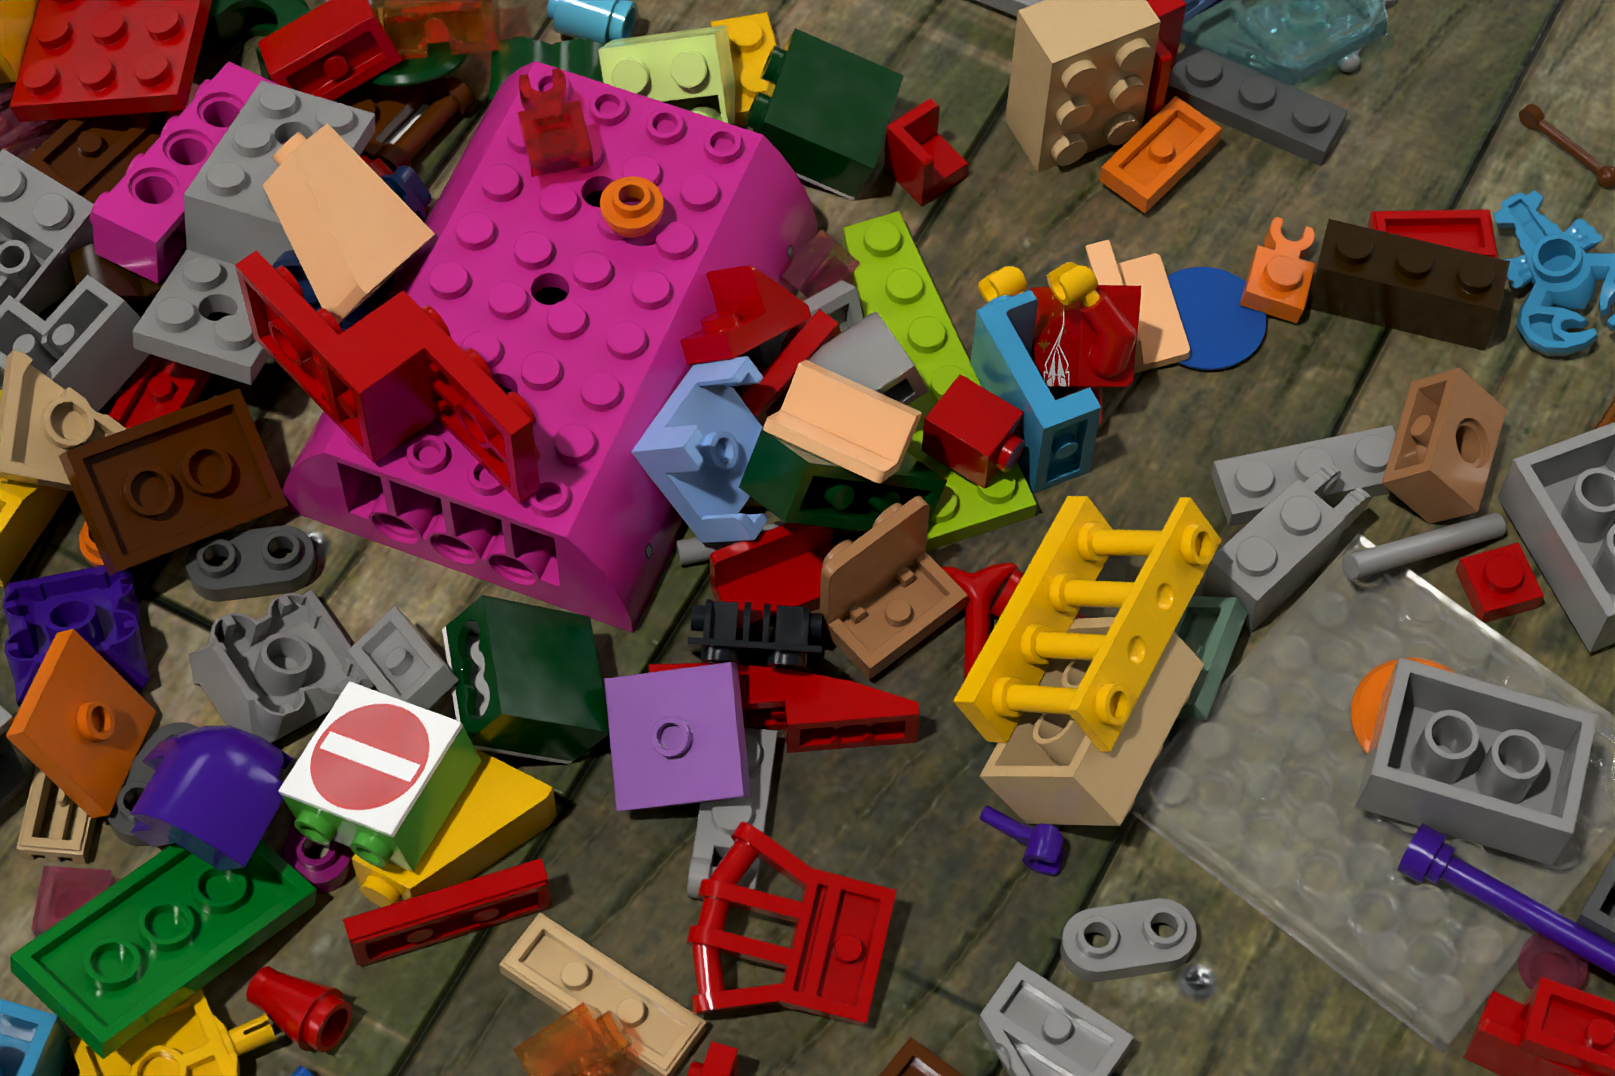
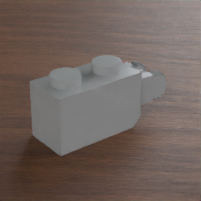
[1203,461,1372,633]

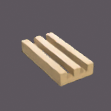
[16,765,97,864]

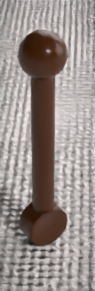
[1519,104,1615,188]

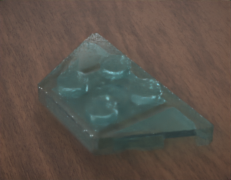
[1180,0,1388,86]

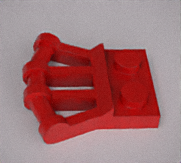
[686,822,897,1026]

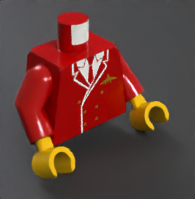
[978,262,1141,424]

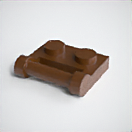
[337,77,475,172]

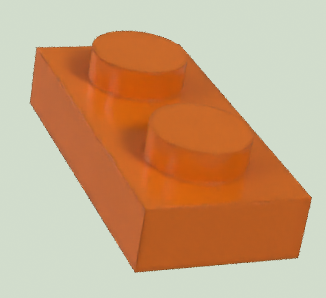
[1099,96,1222,213]

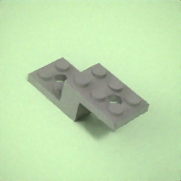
[132,80,375,385]

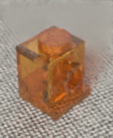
[513,1002,632,1076]

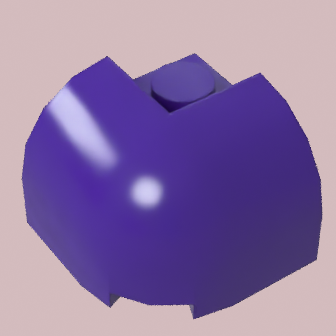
[130,725,293,871]

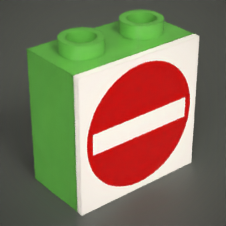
[278,681,482,872]

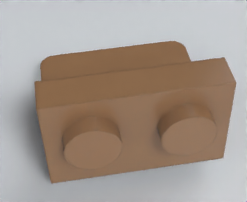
[819,496,968,680]

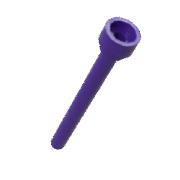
[1397,823,1615,975]

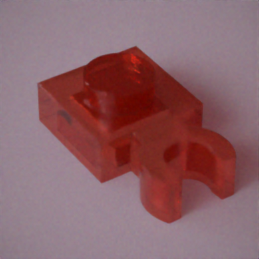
[518,68,594,177]

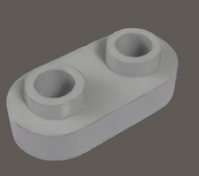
[1060,898,1197,982]

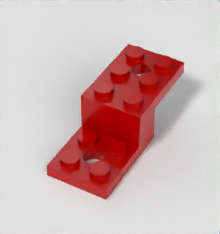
[235,250,540,504]

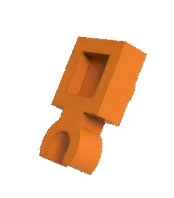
[1239,217,1315,324]

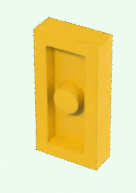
[711,12,776,127]

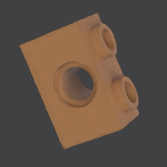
[1382,367,1507,524]

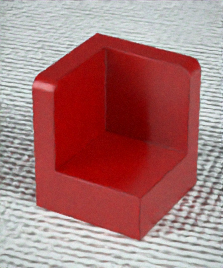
[884,98,968,207]

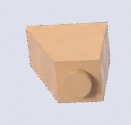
[262,123,435,324]

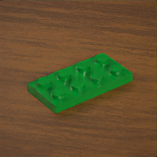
[10,840,317,1059]

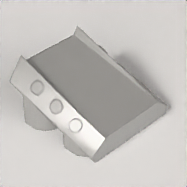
[189,590,374,743]

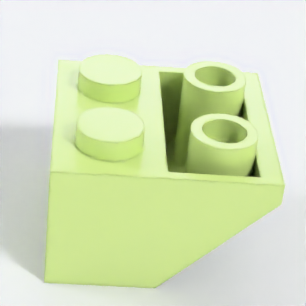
[598,25,735,125]

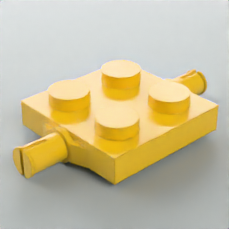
[68,988,277,1076]

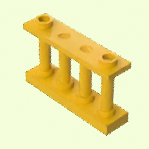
[953,496,1222,752]

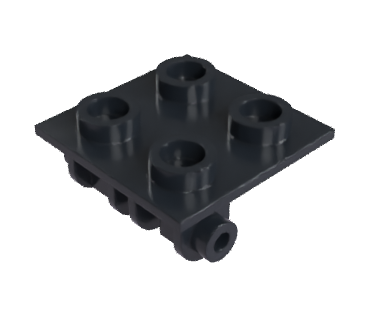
[688,599,822,671]

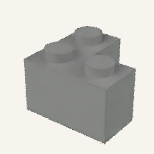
[0,274,150,412]

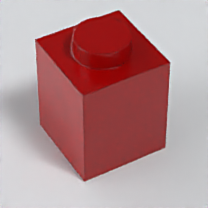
[922,374,1025,489]

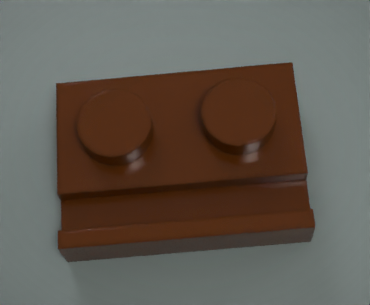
[25,113,161,204]

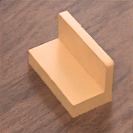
[1085,239,1191,374]
[763,360,922,483]

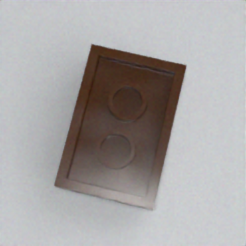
[59,388,289,576]

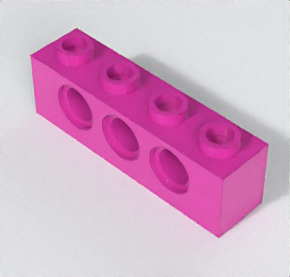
[90,61,281,284]

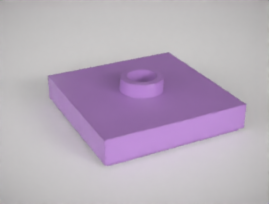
[604,662,751,812]

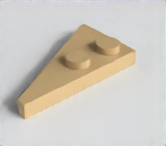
[0,350,126,491]

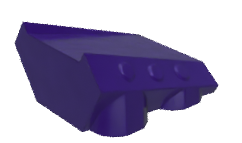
[3,565,149,707]

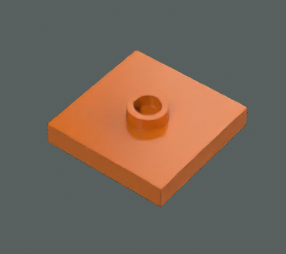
[5,629,157,819]

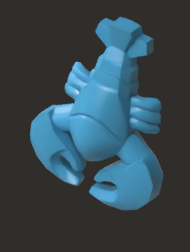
[1493,190,1615,356]

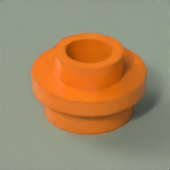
[600,176,664,238]

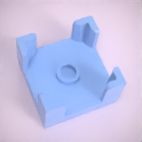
[632,356,768,543]

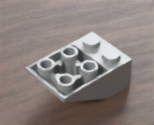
[0,149,94,315]

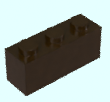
[1306,219,1510,351]

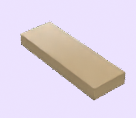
[499,912,707,1076]

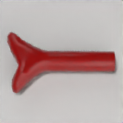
[941,562,1018,681]

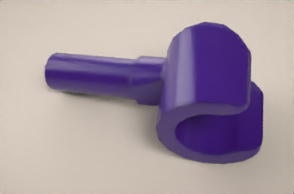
[980,805,1065,876]

